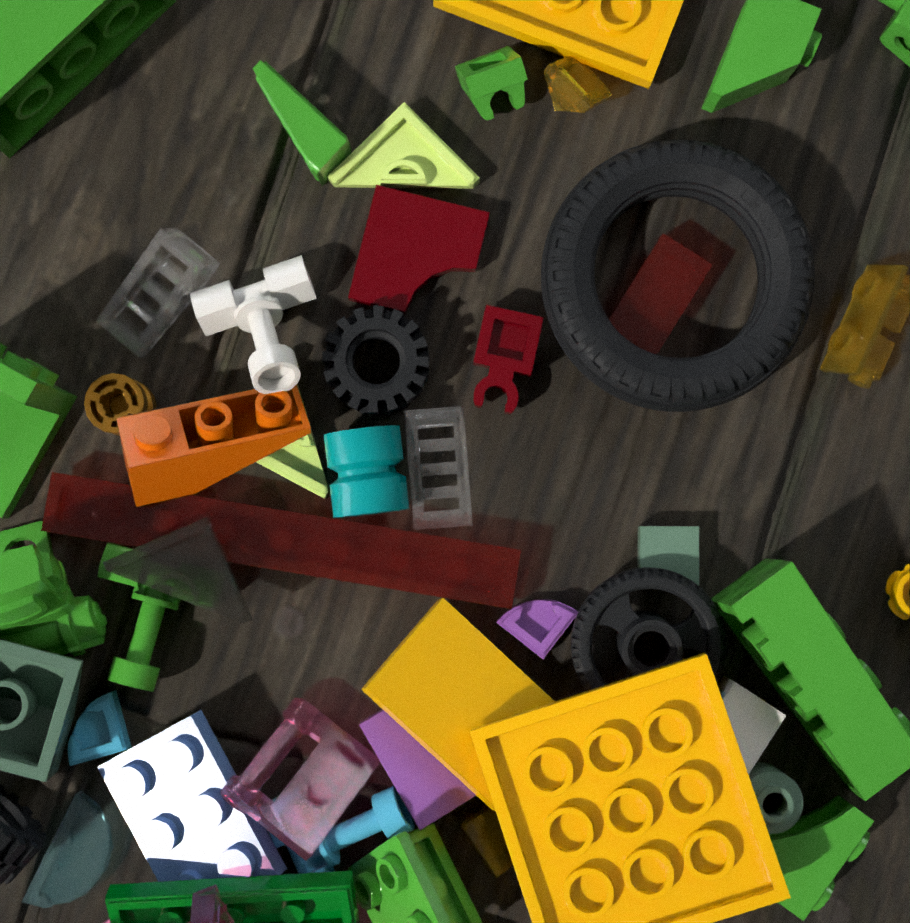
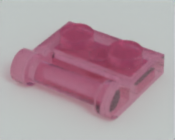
[220,698,380,861]

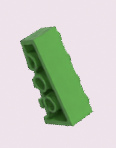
[711,559,910,801]

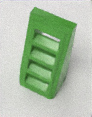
[253,60,352,186]

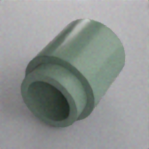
[749,762,803,834]

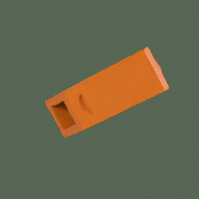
[116,384,311,507]

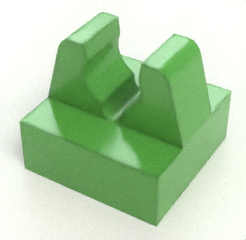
[455,46,528,120]

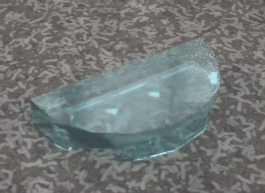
[22,790,113,908]

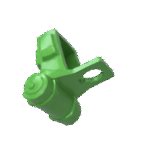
[0,521,107,656]

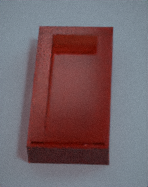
[608,233,713,355]

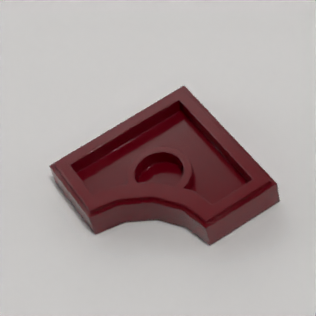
[348,185,490,315]

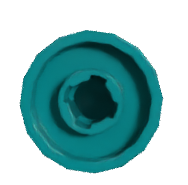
[324,425,410,518]

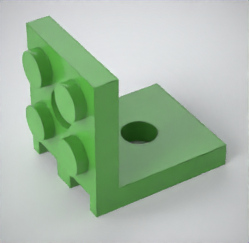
[0,342,77,518]

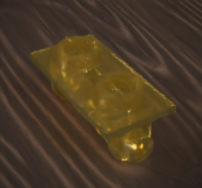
[820,265,910,389]

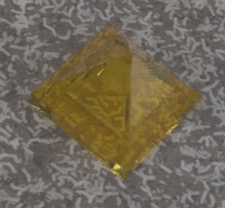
[544,56,612,113]

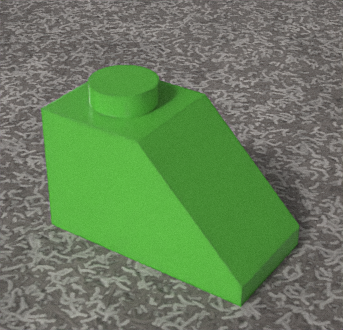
[701,0,822,113]

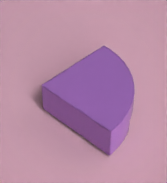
[496,599,578,659]

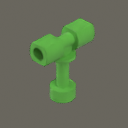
[97,542,226,692]

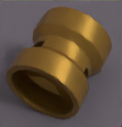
[84,373,157,436]

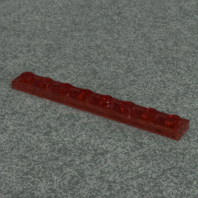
[41,472,521,609]

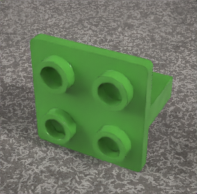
[348,823,482,923]

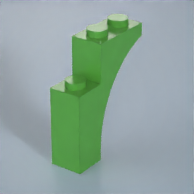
[769,795,874,921]

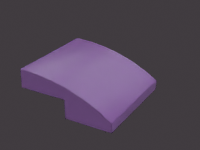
[359,709,476,830]

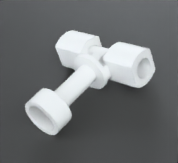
[190,255,317,394]

